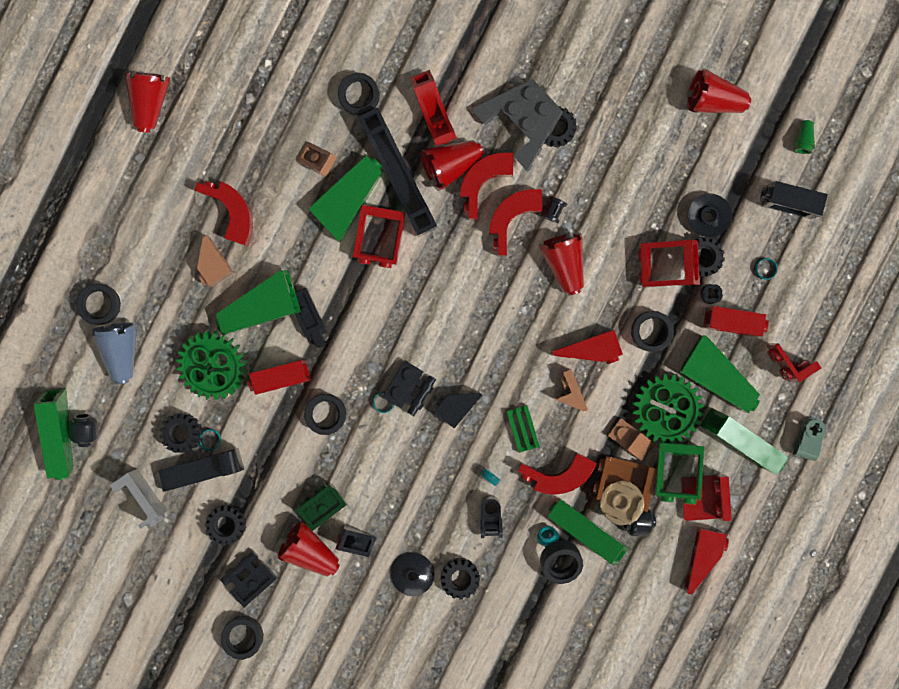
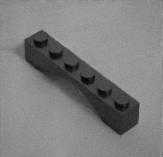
[358,107,438,237]

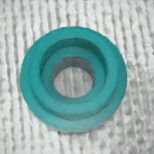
[537,526,559,547]

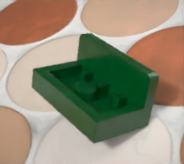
[295,483,348,531]

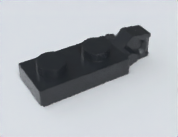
[295,287,327,348]

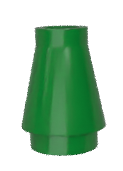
[793,120,815,154]

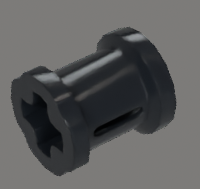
[541,196,567,224]
[700,284,723,304]

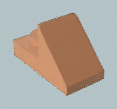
[297,142,337,177]
[555,369,588,411]
[608,418,655,461]

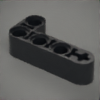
[157,448,244,492]

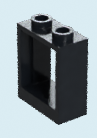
[760,181,828,219]

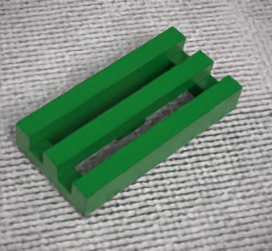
[507,405,540,453]

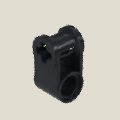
[480,495,503,538]

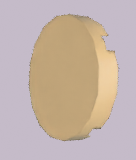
[600,481,644,525]

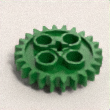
[176,330,248,400]
[632,374,704,444]

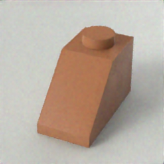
[197,235,234,287]

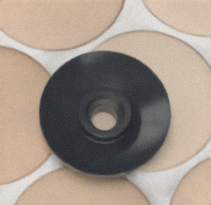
[688,193,732,237]
[391,553,434,596]

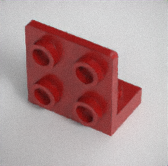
[766,343,822,383]
[681,474,732,521]

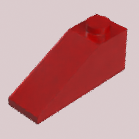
[551,330,623,364]
[684,527,729,595]

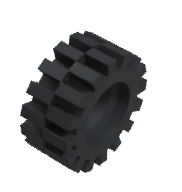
[544,106,577,148]
[683,237,725,277]
[159,414,203,453]
[205,505,246,546]
[441,558,480,600]

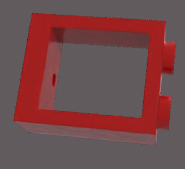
[353,205,406,269]
[638,240,700,287]
[703,306,769,337]
[247,360,311,395]

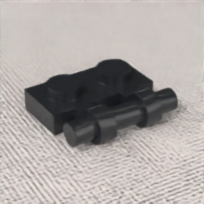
[382,360,436,417]
[220,551,277,608]

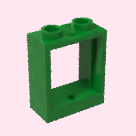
[656,443,704,504]

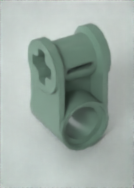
[793,417,826,461]

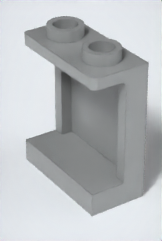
[110,469,167,529]

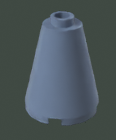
[92,322,137,384]

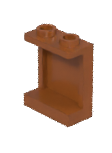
[592,455,658,512]

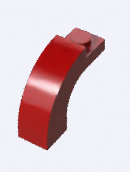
[409,70,457,146]
[460,153,514,220]
[194,181,253,247]
[489,189,542,257]
[517,452,597,495]

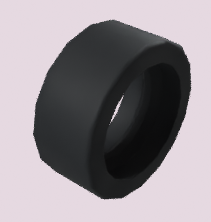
[338,72,380,116]
[76,283,121,325]
[631,311,674,352]
[304,394,347,435]
[540,540,583,584]
[220,616,264,660]

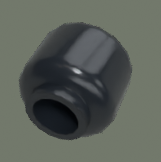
[68,413,98,447]
[622,509,656,536]

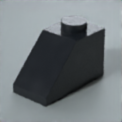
[434,392,483,428]

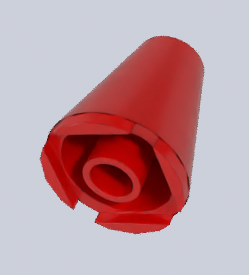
[687,69,751,113]
[125,72,170,133]
[421,140,484,191]
[539,233,584,295]
[277,521,340,577]

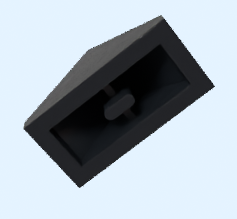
[335,525,377,557]

